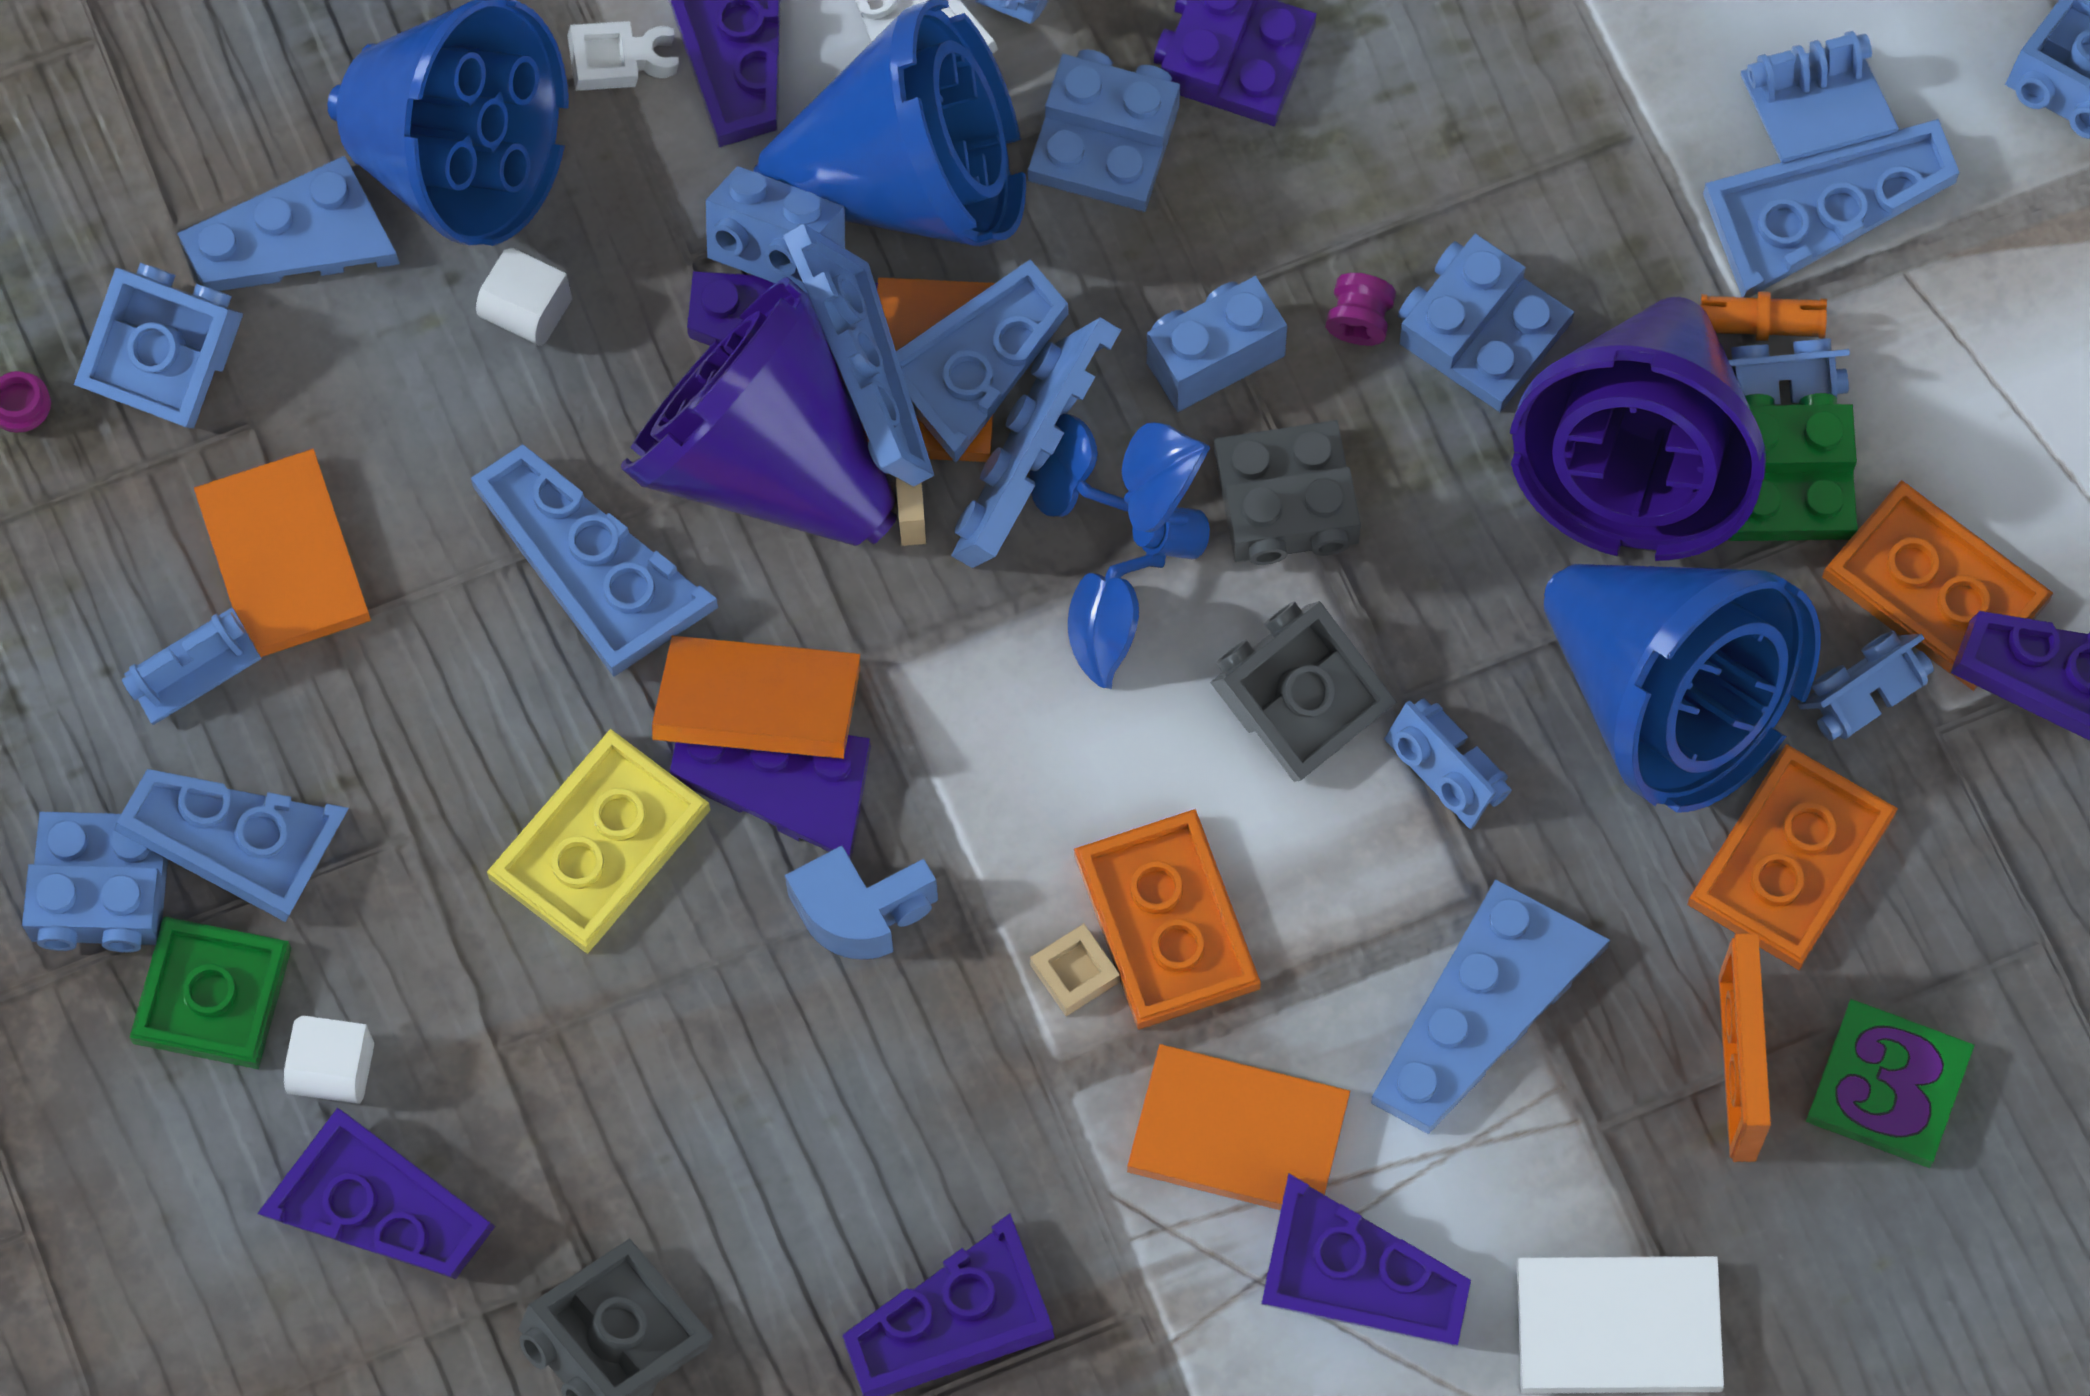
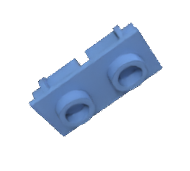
[1728,338,1850,405]
[122,607,262,725]
[1798,631,1934,741]
[1384,698,1512,829]

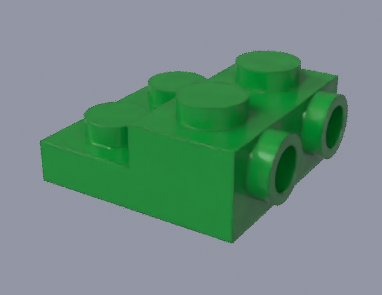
[1728,393,1858,541]

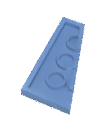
[1703,119,1959,298]
[783,223,935,487]
[951,317,1121,568]
[471,444,718,677]
[1371,879,1610,1134]

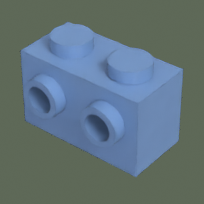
[706,166,845,293]
[1147,276,1287,412]

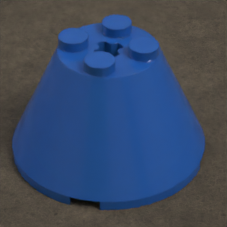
[327,0,569,246]

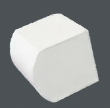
[476,247,572,346]
[284,1015,374,1104]

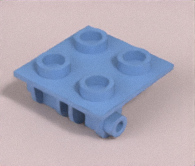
[1740,31,1899,163]

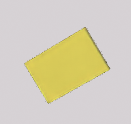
[487,729,710,954]

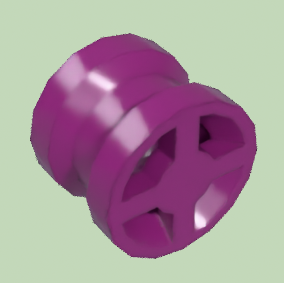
[1325,273,1396,346]

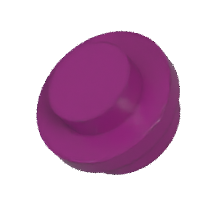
[0,371,51,433]

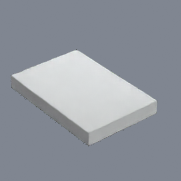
[1516,1256,1724,1393]

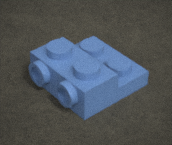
[2005,0,2090,139]
[1028,49,1180,212]
[1398,233,1574,412]
[74,262,243,429]
[22,812,168,953]

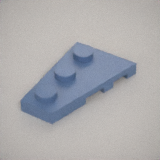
[177,155,400,291]
[896,259,1068,463]
[114,769,349,922]

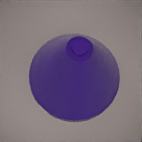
[621,277,897,546]
[1510,297,1766,561]

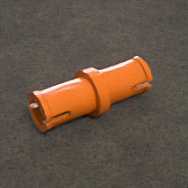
[1700,292,1827,341]

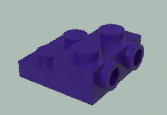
[1153,0,1317,127]

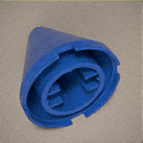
[754,0,1026,246]
[1544,564,1821,813]

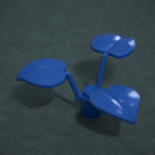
[1030,413,1210,689]

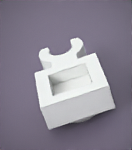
[567,21,679,91]

